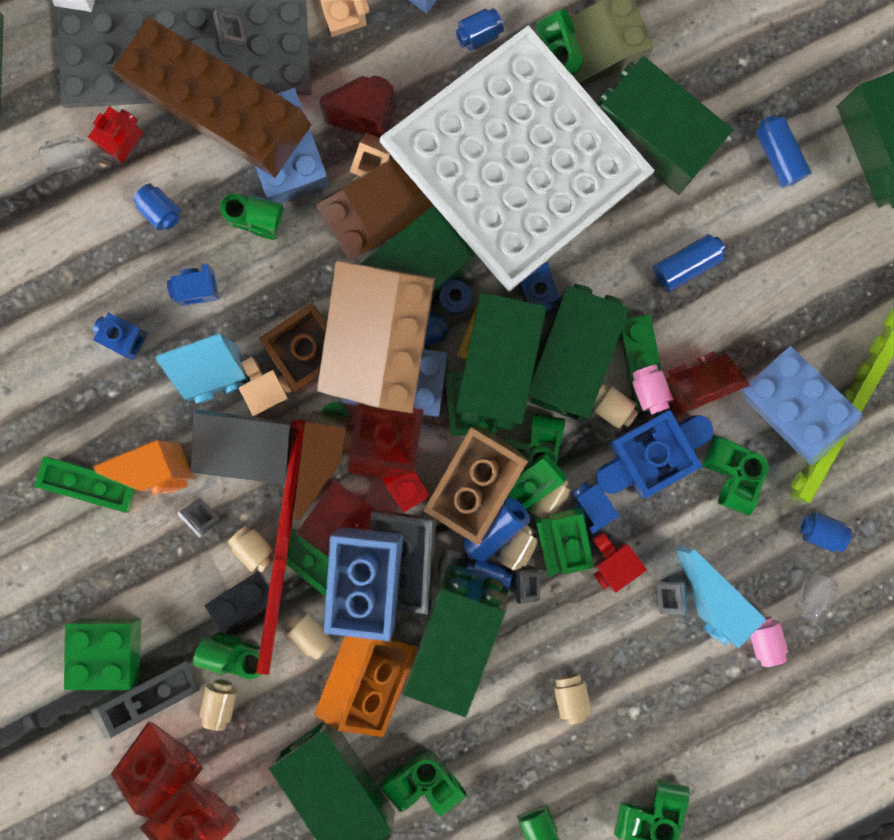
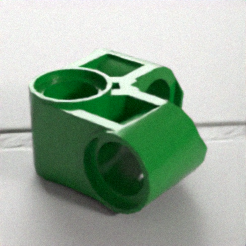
[536,8,583,75]
[220,193,285,240]
[502,414,565,467]
[702,435,769,516]
[193,632,262,679]
[379,750,467,817]
[614,779,690,840]
[517,803,560,840]

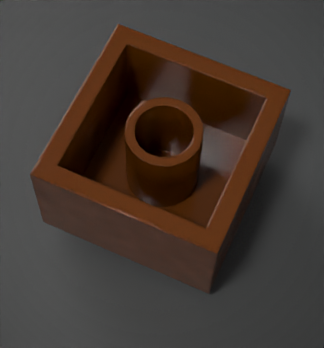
[259,302,327,395]

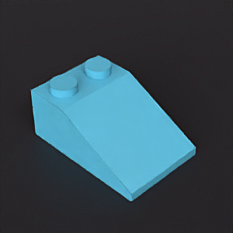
[156,334,251,405]
[676,545,766,648]

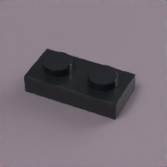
[204,571,270,632]

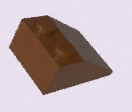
[316,158,434,261]
[293,411,355,520]

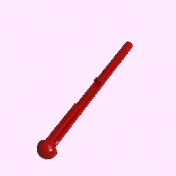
[256,419,306,675]

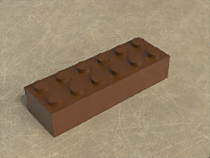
[112,17,312,178]

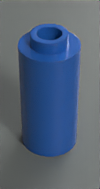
[755,114,812,189]
[653,234,726,293]
[464,498,530,562]

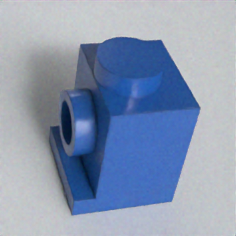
[518,262,560,313]
[167,264,219,306]
[92,312,148,361]
[571,482,620,534]

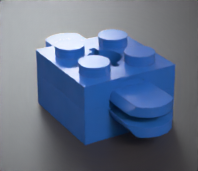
[595,410,713,498]

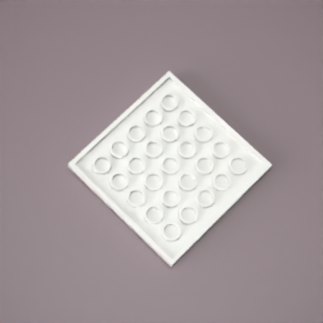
[380,25,655,292]

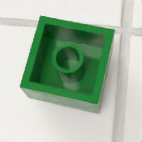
[64,619,141,690]

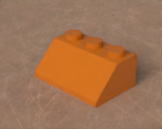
[94,440,195,495]
[314,636,418,737]

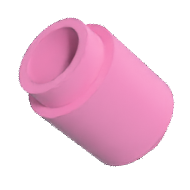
[632,365,674,415]
[750,616,788,667]

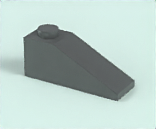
[90,661,200,739]

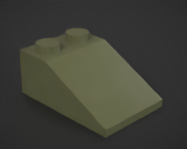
[539,0,654,86]

